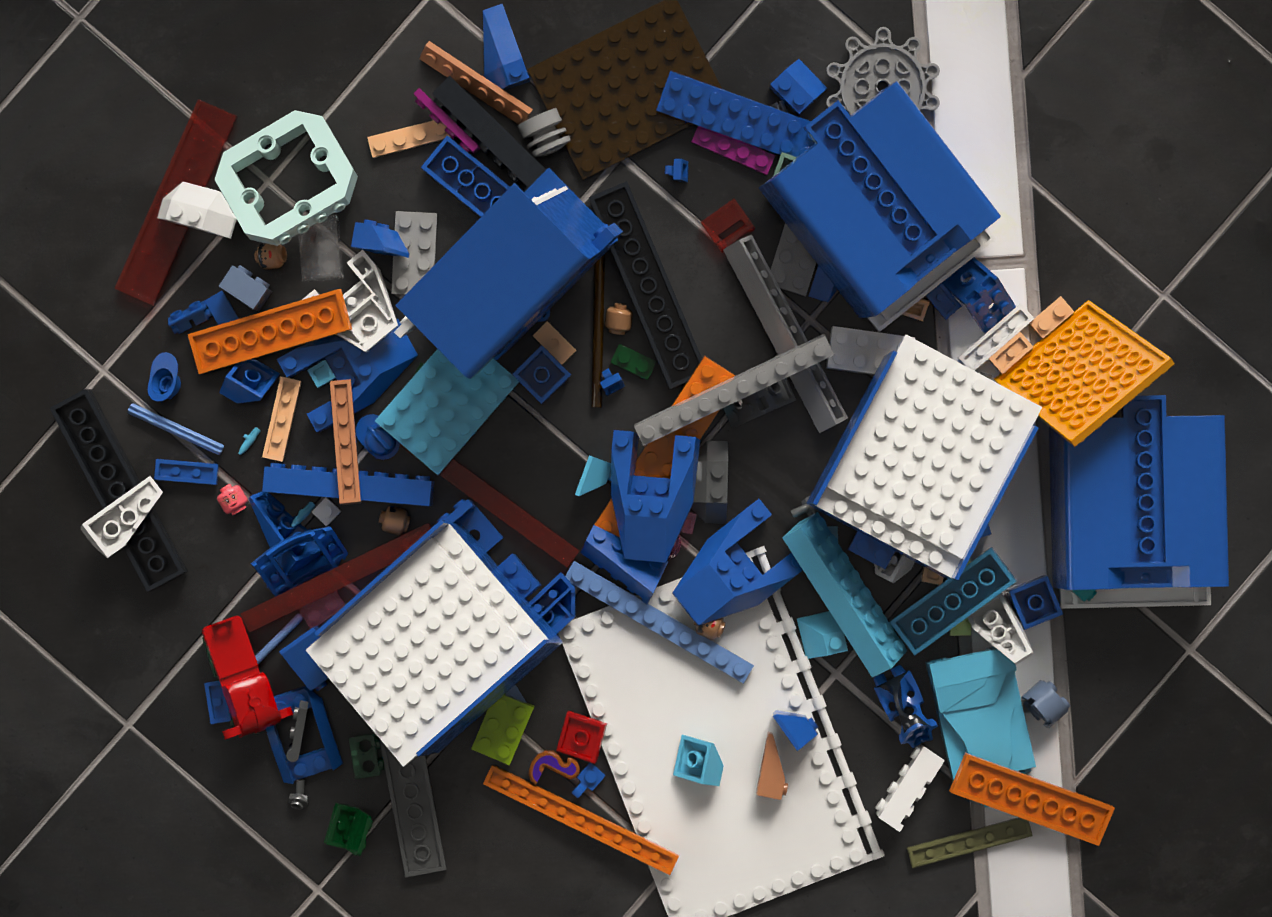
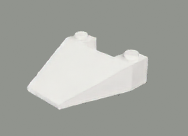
[302,250,398,352]

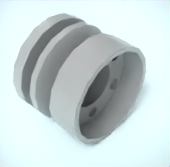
[518,108,571,158]

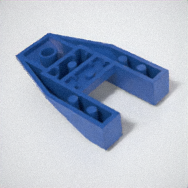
[277,319,418,433]
[611,430,700,563]
[672,499,803,626]

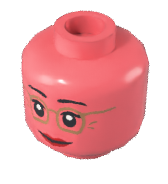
[217,484,248,515]

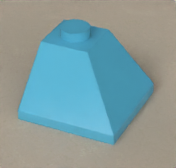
[575,455,611,496]
[797,611,848,659]
[673,735,724,786]

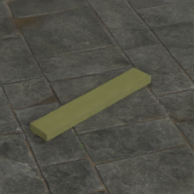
[906,817,1033,868]

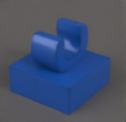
[665,159,688,182]
[600,368,625,396]

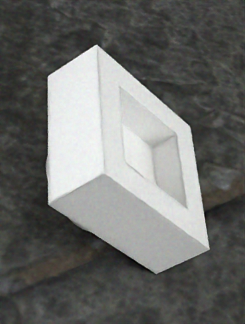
[312,497,342,526]

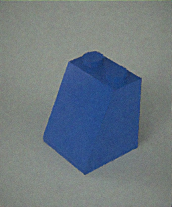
[279,625,329,691]

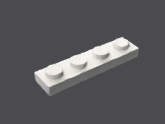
[958,303,1034,371]

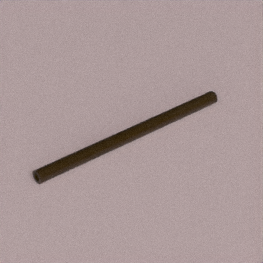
[591,254,605,408]

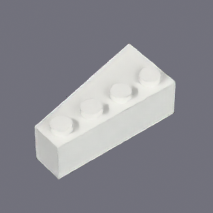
[875,745,945,832]

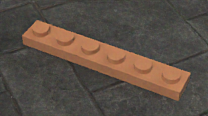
[419,41,533,125]
[330,379,361,505]

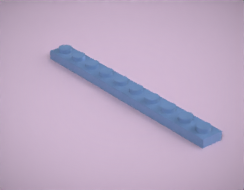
[565,561,754,684]

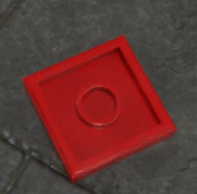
[556,711,607,764]

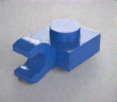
[572,762,606,798]

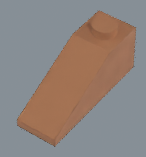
[756,732,788,800]

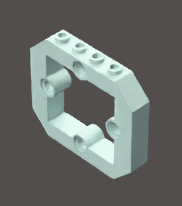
[215,110,358,246]

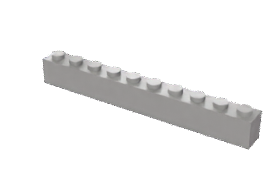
[723,234,848,433]
[634,334,834,446]

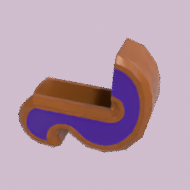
[529,750,580,785]

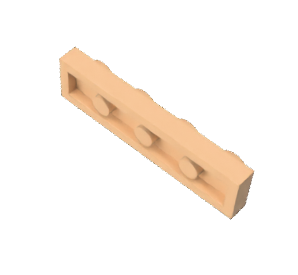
[367,120,451,158]
[262,377,302,462]

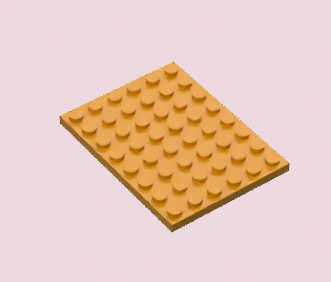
[994,300,1175,447]

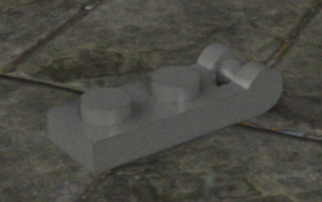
[286,700,309,762]

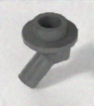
[791,496,819,518]
[288,779,309,810]

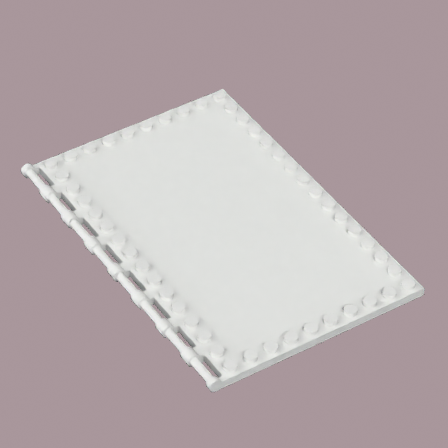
[558,546,885,917]

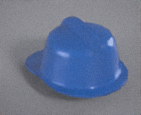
[148,352,181,402]
[356,414,400,460]

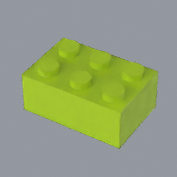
[471,694,535,765]

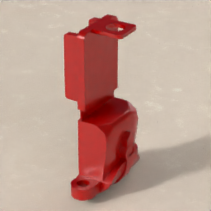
[202,616,293,739]

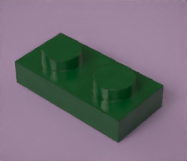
[610,344,657,380]

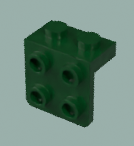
[324,803,372,856]

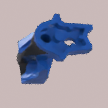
[874,665,938,748]

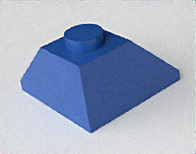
[219,359,280,403]
[773,710,819,751]

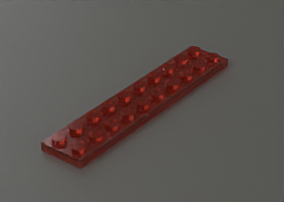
[114,99,237,306]

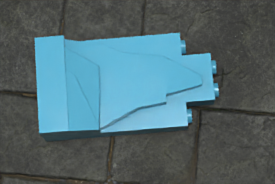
[925,647,1036,807]

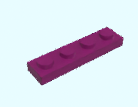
[414,88,480,154]
[691,126,775,175]

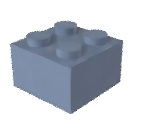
[219,265,273,312]

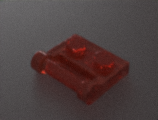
[700,199,755,253]

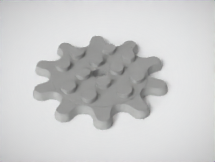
[826,27,940,116]

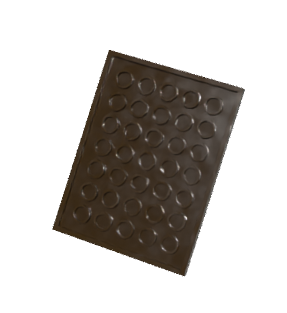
[527,0,722,180]

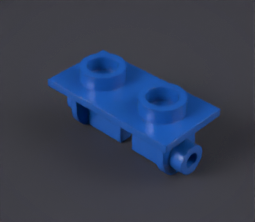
[168,300,212,334]

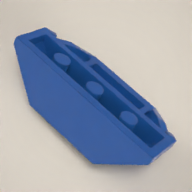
[529,572,575,634]

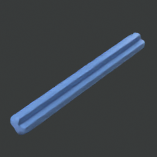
[128,404,224,455]

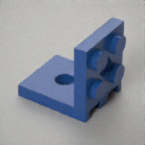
[942,257,1016,334]
[437,499,504,553]

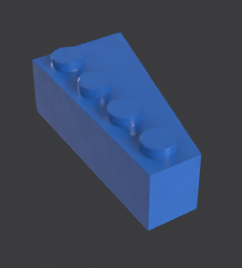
[580,525,668,605]

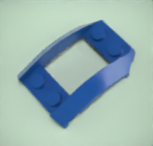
[250,526,348,602]
[266,686,343,784]

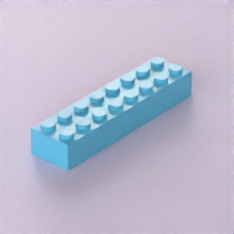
[782,512,907,677]

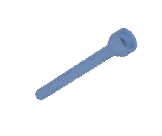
[255,614,303,664]

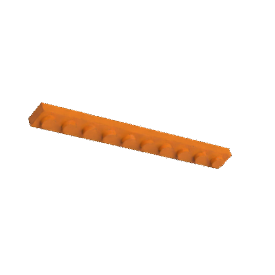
[483,765,680,875]

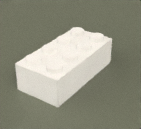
[826,326,915,375]

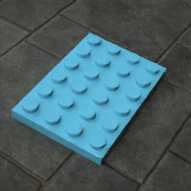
[375,349,519,475]

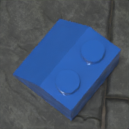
[769,59,828,117]
[351,220,409,258]

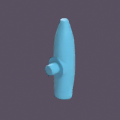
[238,427,261,455]
[291,502,315,527]

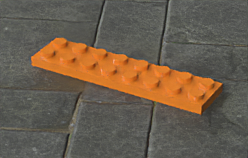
[188,289,352,374]
[949,753,1115,846]

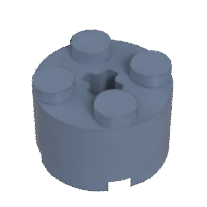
[1021,680,1070,728]

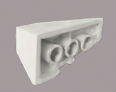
[81,476,163,558]
[967,593,1034,665]

